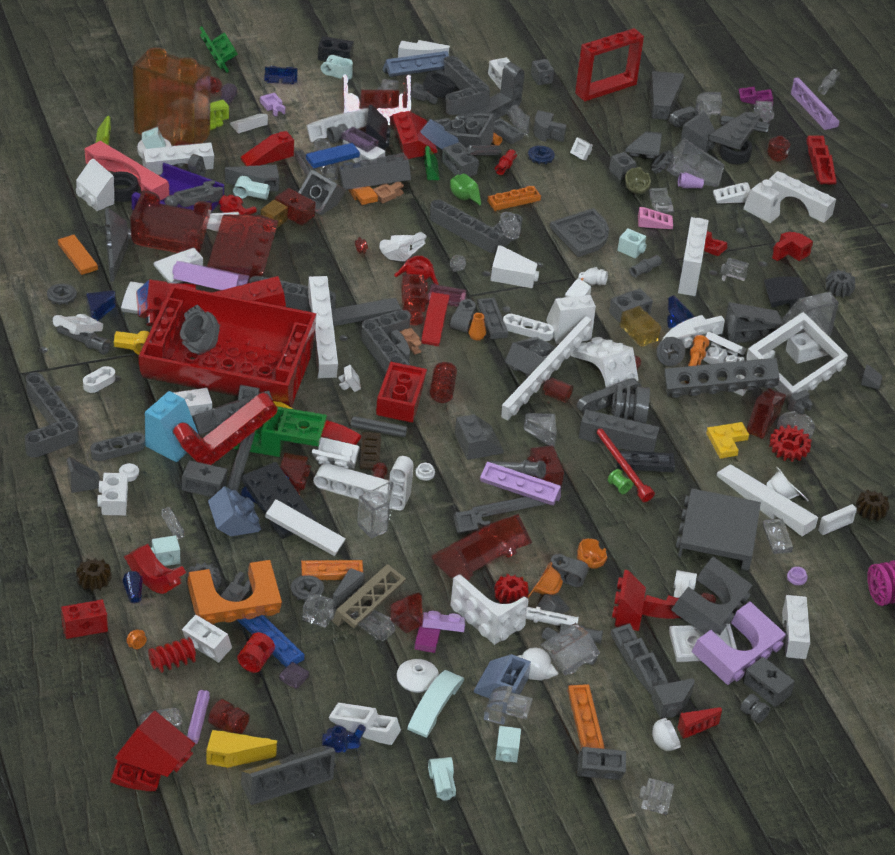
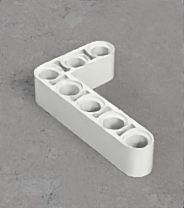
[313,456,413,511]

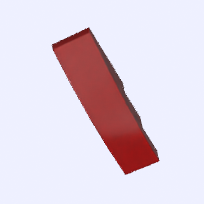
[806,136,836,184]

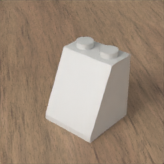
[546,295,596,344]

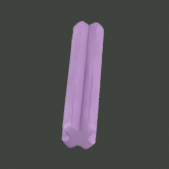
[187,690,210,744]

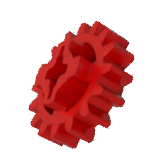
[769,425,812,462]

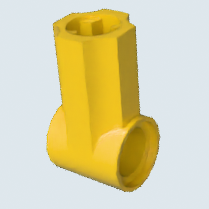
[114,331,150,355]

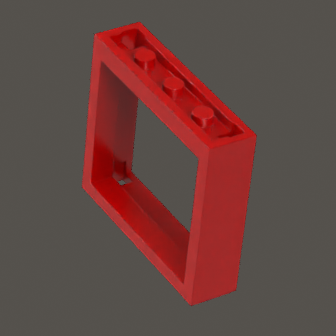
[575,28,644,102]

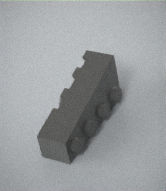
[339,153,411,190]

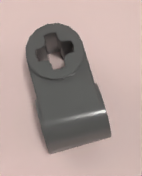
[450,299,476,333]
[550,554,589,587]

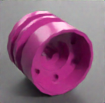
[867,560,895,606]

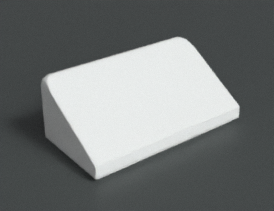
[230,114,268,133]

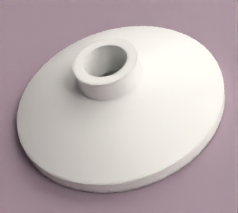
[397,659,439,693]

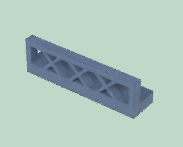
[383,51,449,77]

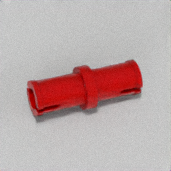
[495,149,517,175]

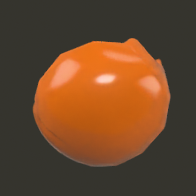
[577,538,607,569]

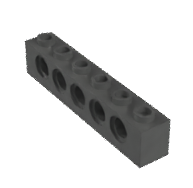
[664,358,780,398]

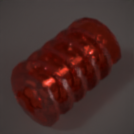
[430,362,457,403]

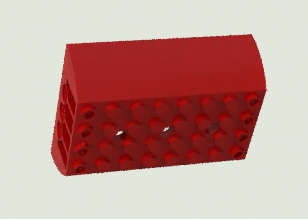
[139,285,317,407]

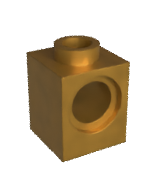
[260,200,288,229]

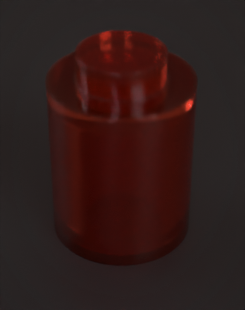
[543,377,573,403]

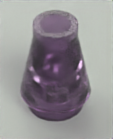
[221,83,238,105]

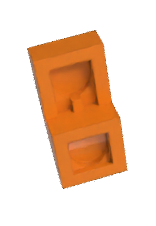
[348,186,378,205]

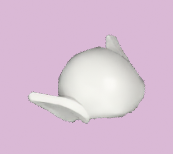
[518,647,559,680]

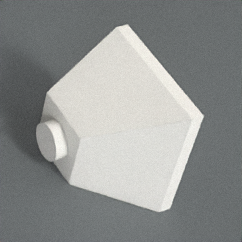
[154,248,203,283]

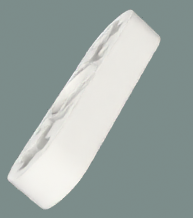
[503,314,554,341]

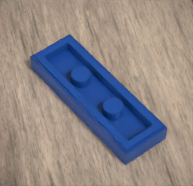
[306,143,360,168]

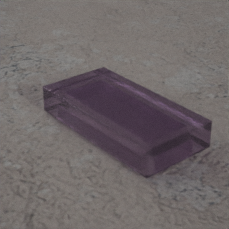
[341,126,379,153]

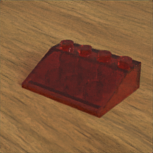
[207,214,278,283]

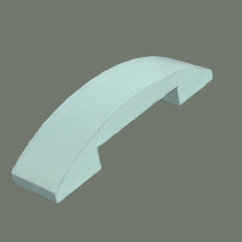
[407,670,464,738]

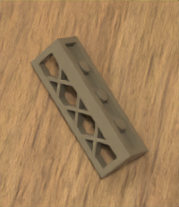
[332,564,406,628]

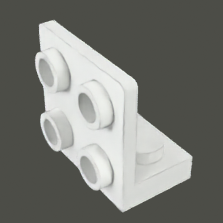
[312,437,360,470]

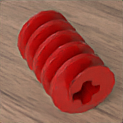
[148,637,196,673]

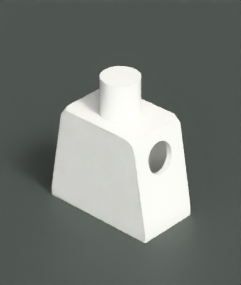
[743,180,780,223]

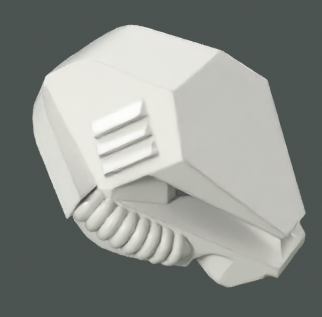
[380,232,427,262]

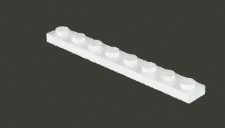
[501,316,592,421]

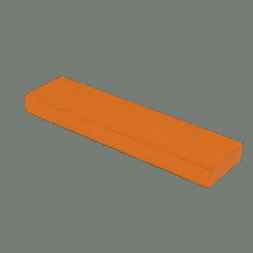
[568,684,605,749]

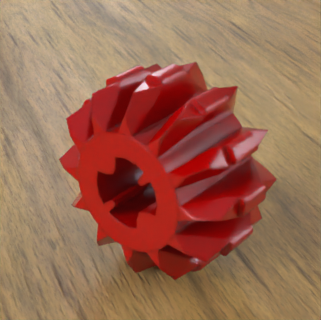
[494,574,529,604]

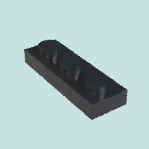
[616,451,675,472]

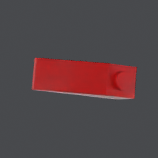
[241,131,294,166]

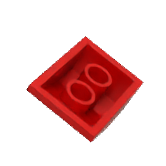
[376,362,427,423]

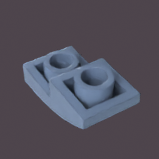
[421,119,459,150]

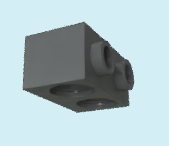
[442,142,479,177]
[609,288,653,325]
[577,747,626,780]

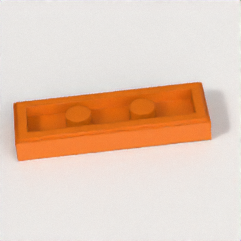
[58,235,98,275]
[301,560,363,580]

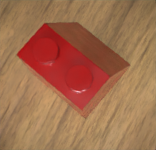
[115,710,195,777]

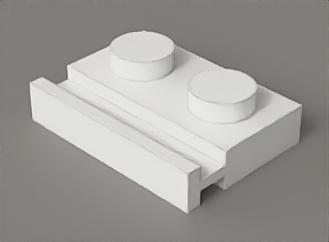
[706,331,746,356]

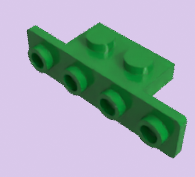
[200,26,238,73]

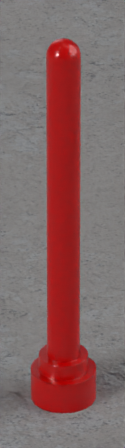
[596,429,655,502]

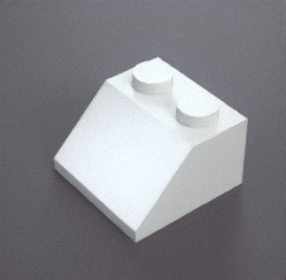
[76,159,114,211]

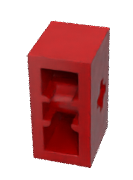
[61,599,108,639]

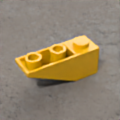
[206,730,277,768]

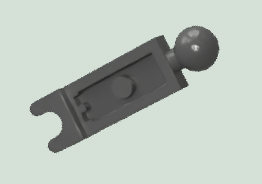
[165,180,223,209]

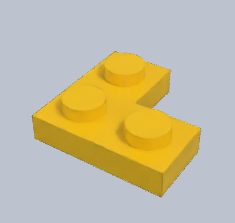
[706,422,749,459]

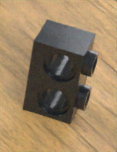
[318,36,354,62]

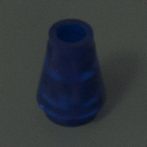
[122,571,143,603]

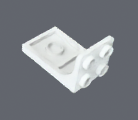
[571,337,638,388]
[450,574,528,645]

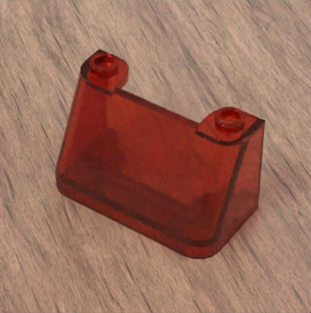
[130,190,212,253]

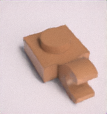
[373,182,404,204]
[399,328,422,355]

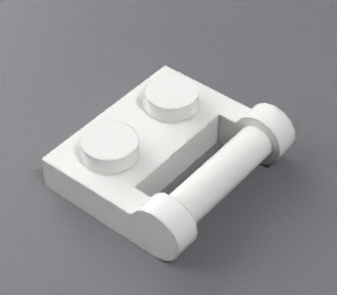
[53,314,104,335]

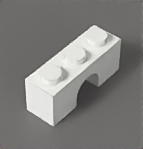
[782,595,810,659]

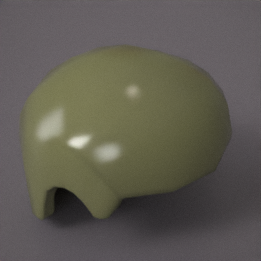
[625,167,651,194]

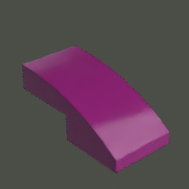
[739,86,774,105]
[415,622,441,653]

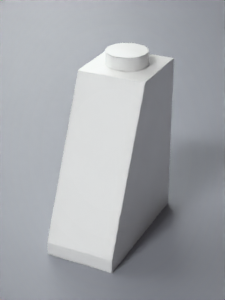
[491,245,539,288]

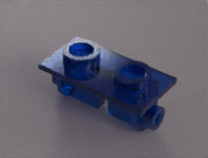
[264,66,298,84]

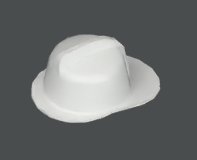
[767,466,809,501]

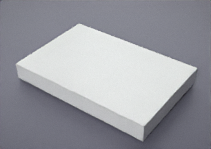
[669,624,737,662]

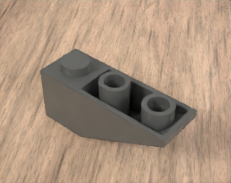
[225,165,279,192]

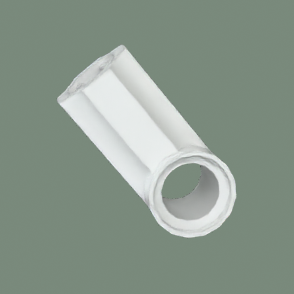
[674,570,697,598]

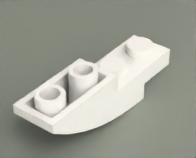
[663,315,725,353]

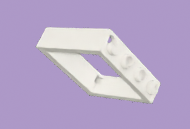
[746,312,848,401]

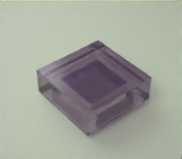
[279,662,309,689]

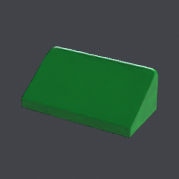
[424,146,440,180]

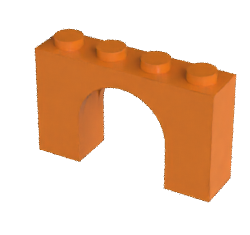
[187,560,282,625]

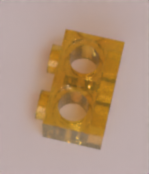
[620,306,661,347]

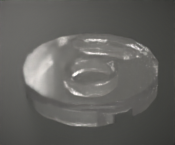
[777,411,815,439]

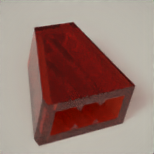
[747,388,786,439]

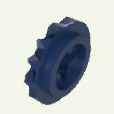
[528,146,555,165]

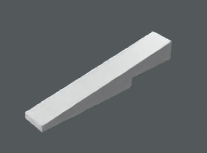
[717,464,818,536]

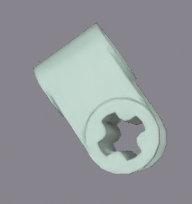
[321,55,353,80]

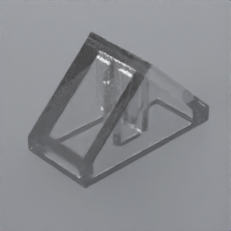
[524,413,557,448]

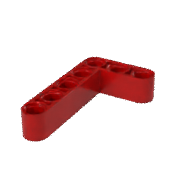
[173,393,278,465]

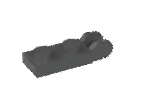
[221,571,252,602]

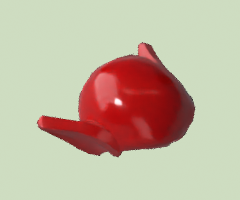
[394,256,439,286]

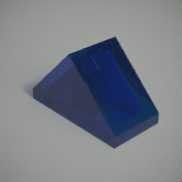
[86,291,116,321]

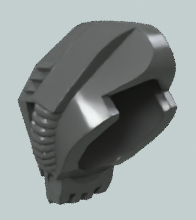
[180,305,220,355]

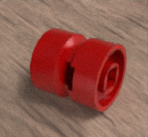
[237,632,275,673]

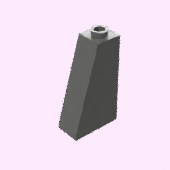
[650,71,684,120]

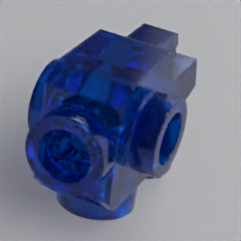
[322,724,366,753]

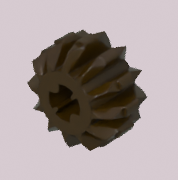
[856,490,890,521]
[76,557,112,592]

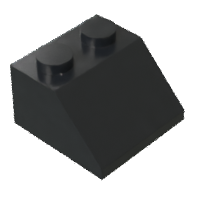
[365,105,391,150]

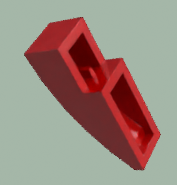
[421,292,450,346]

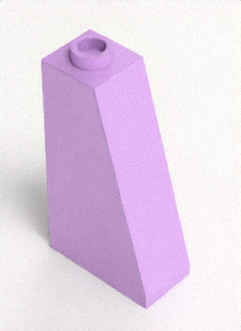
[172,261,249,290]

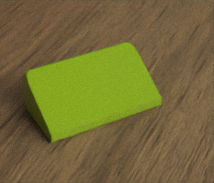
[96,116,111,145]

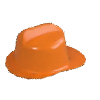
[528,562,563,598]

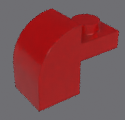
[772,232,813,261]

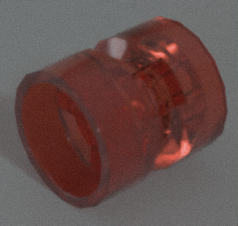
[208,699,250,734]

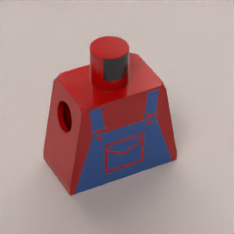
[136,279,167,327]

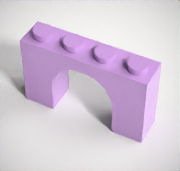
[691,602,786,685]

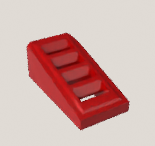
[678,707,722,739]

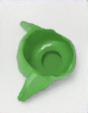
[450,174,481,205]

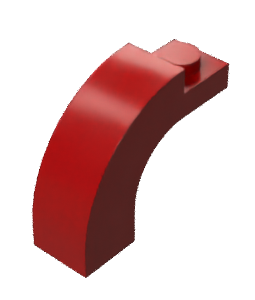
[124,544,186,594]

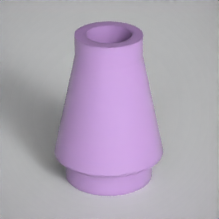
[678,172,704,189]

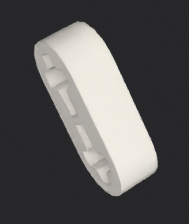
[83,366,115,393]

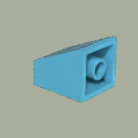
[145,391,198,462]

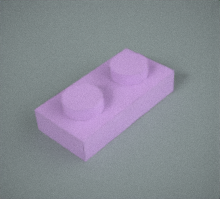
[422,611,465,632]

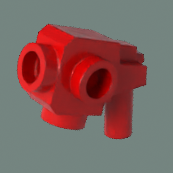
[219,195,257,218]

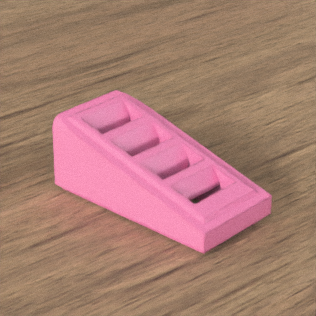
[638,207,673,229]

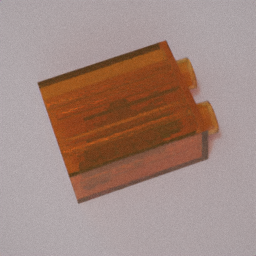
[133,48,211,146]

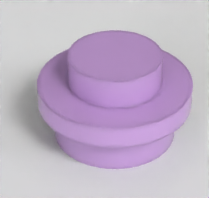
[787,567,807,585]

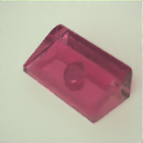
[428,284,467,307]

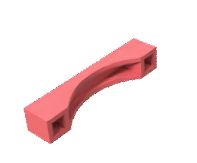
[84,141,169,201]

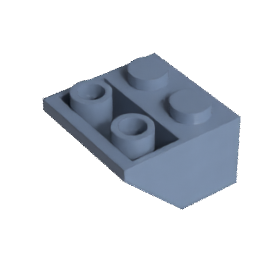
[208,486,261,536]
[474,654,531,707]

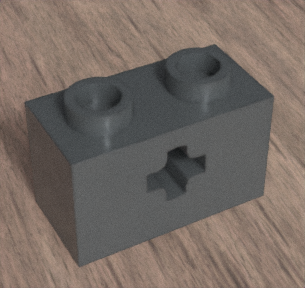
[182,460,227,497]
[743,657,795,707]

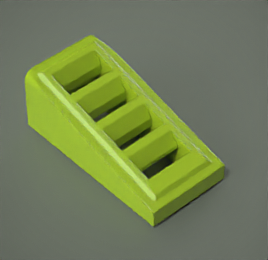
[197,99,229,122]

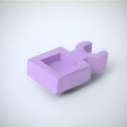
[260,93,285,116]

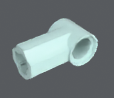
[233,176,270,200]
[428,757,456,800]

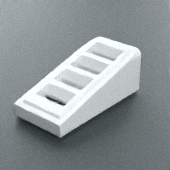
[713,182,751,204]

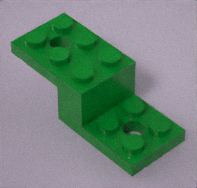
[233,406,327,457]

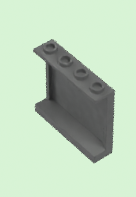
[676,488,761,570]

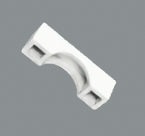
[142,143,214,175]
[769,171,836,223]

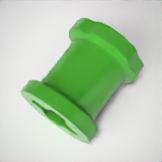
[607,469,633,494]

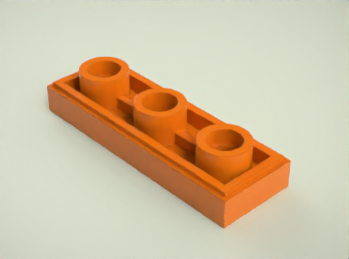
[487,186,541,211]

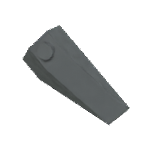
[105,208,132,282]

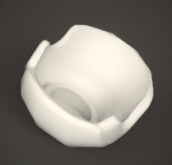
[652,718,681,751]

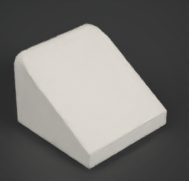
[565,279,591,297]

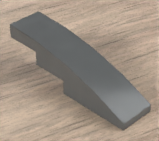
[192,391,272,434]
[610,624,668,696]

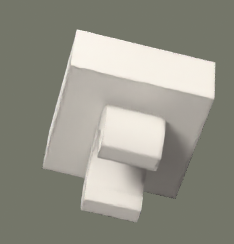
[570,138,593,160]
[338,365,361,392]

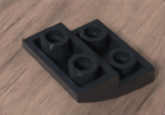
[764,276,808,308]

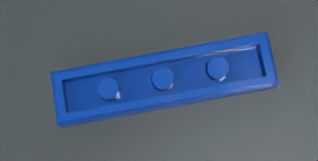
[237,615,305,669]

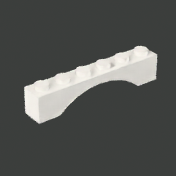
[308,276,338,378]

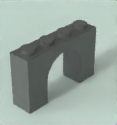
[671,557,753,635]

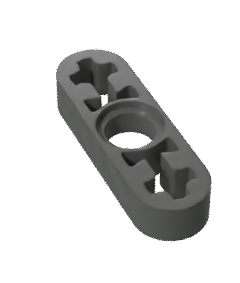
[90,432,145,461]

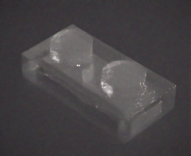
[763,519,793,554]

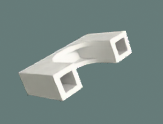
[678,217,708,296]

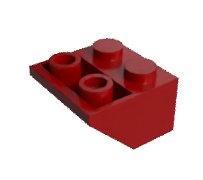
[612,570,646,631]

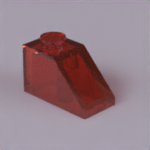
[391,593,423,633]

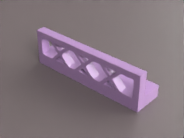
[791,77,839,130]
[480,462,561,506]

